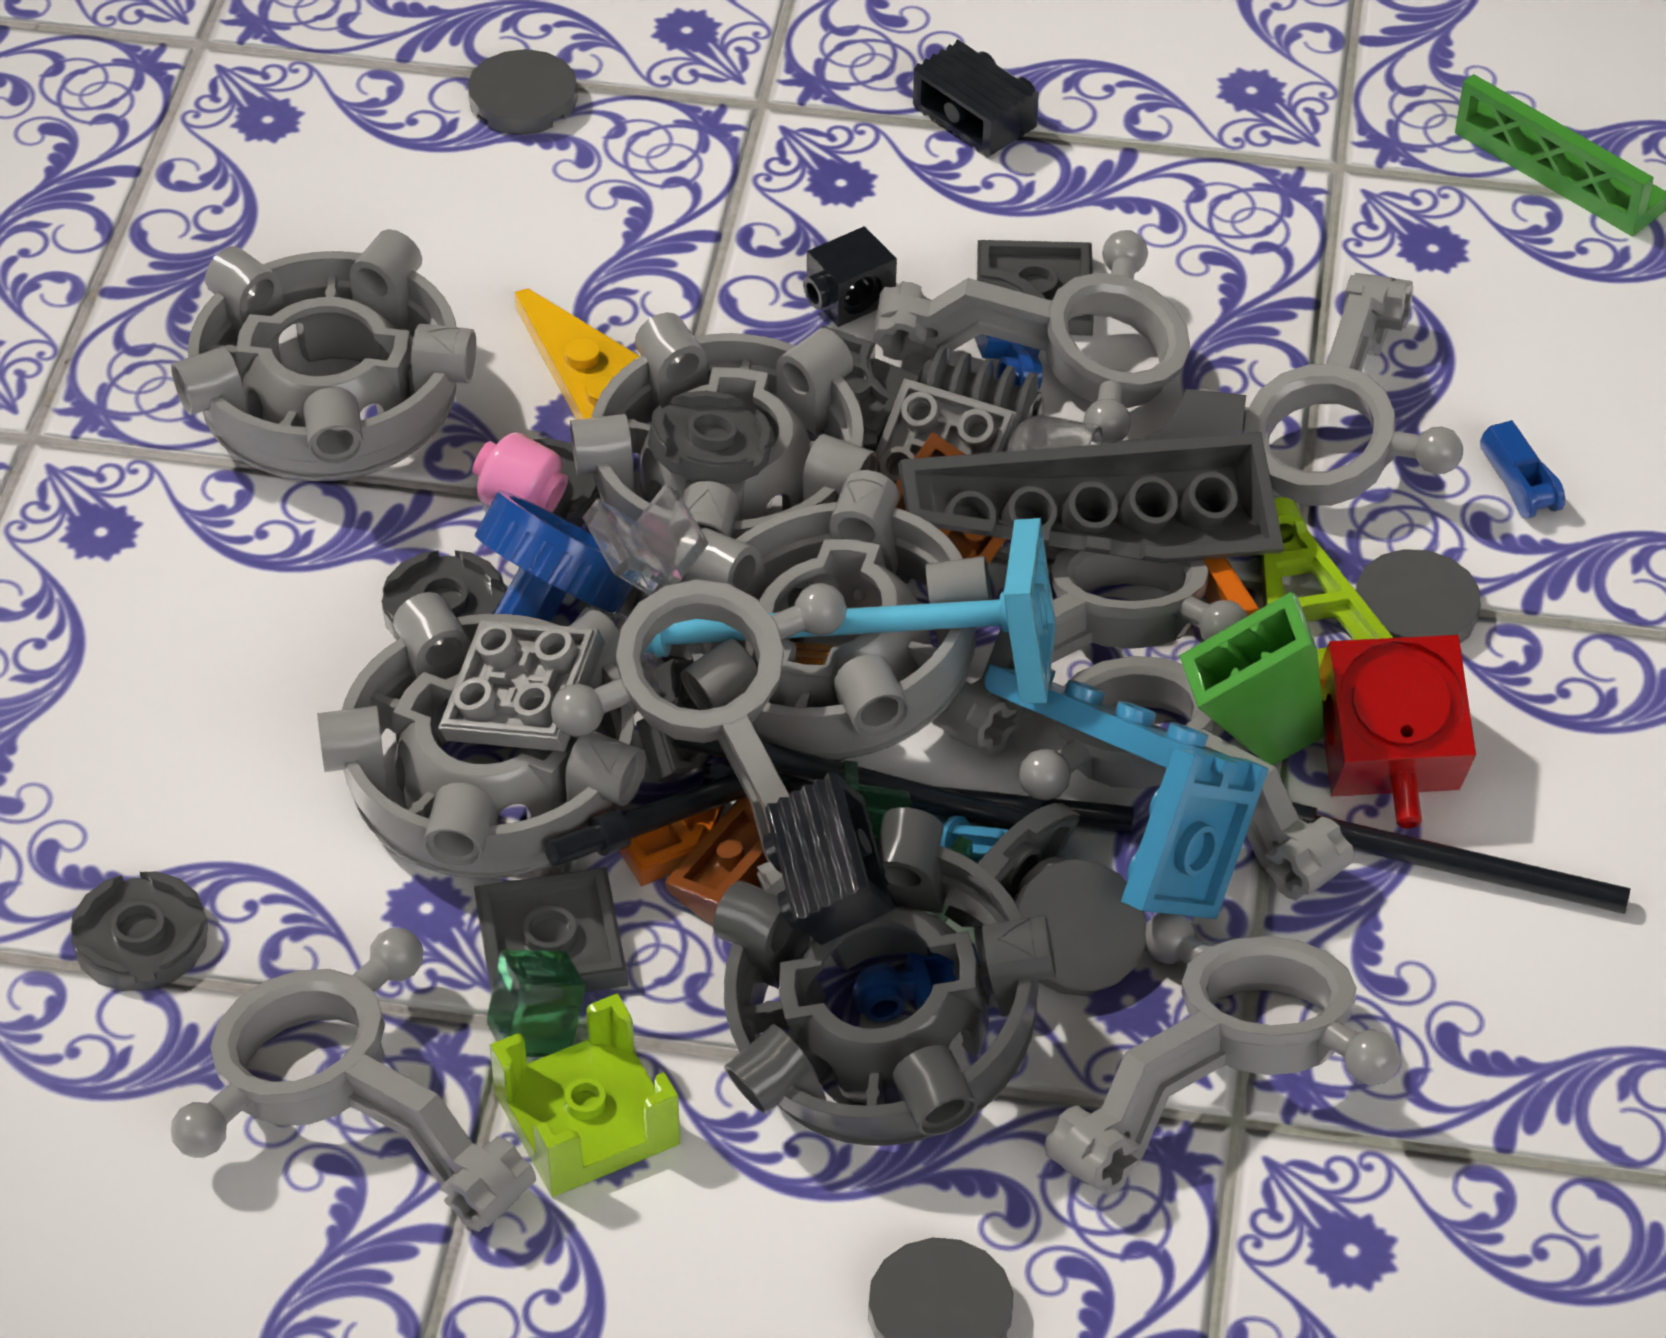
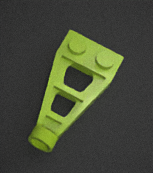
[1260,497,1393,668]

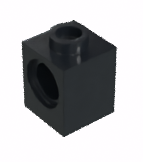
[803,226,897,327]

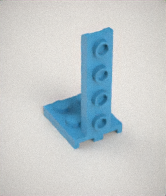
[985,664,1269,919]

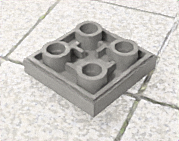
[875,378,1019,484]
[438,620,605,752]

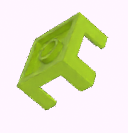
[489,993,680,1198]

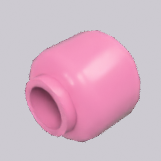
[472,432,568,513]

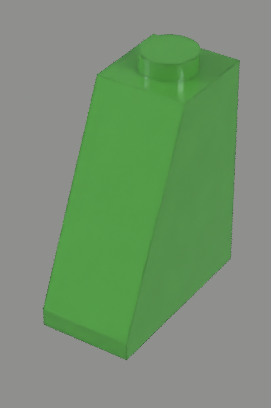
[1179,591,1325,766]

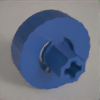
[475,490,643,622]

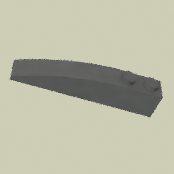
[898,432,1284,563]

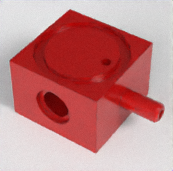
[1319,635,1476,829]

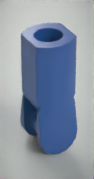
[1480,420,1566,519]

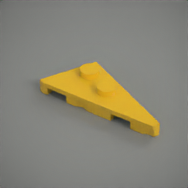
[515,288,651,422]

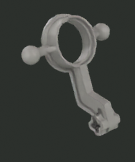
[873,230,1190,444]
[1197,272,1463,506]
[932,545,1248,755]
[550,579,847,891]
[1019,640,1354,901]
[1044,913,1401,1195]
[171,928,536,1232]

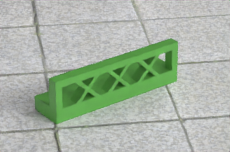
[1455,74,1666,237]

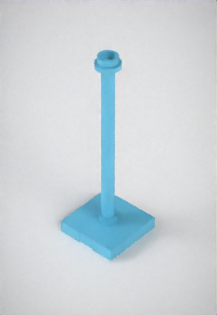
[644,518,1056,704]

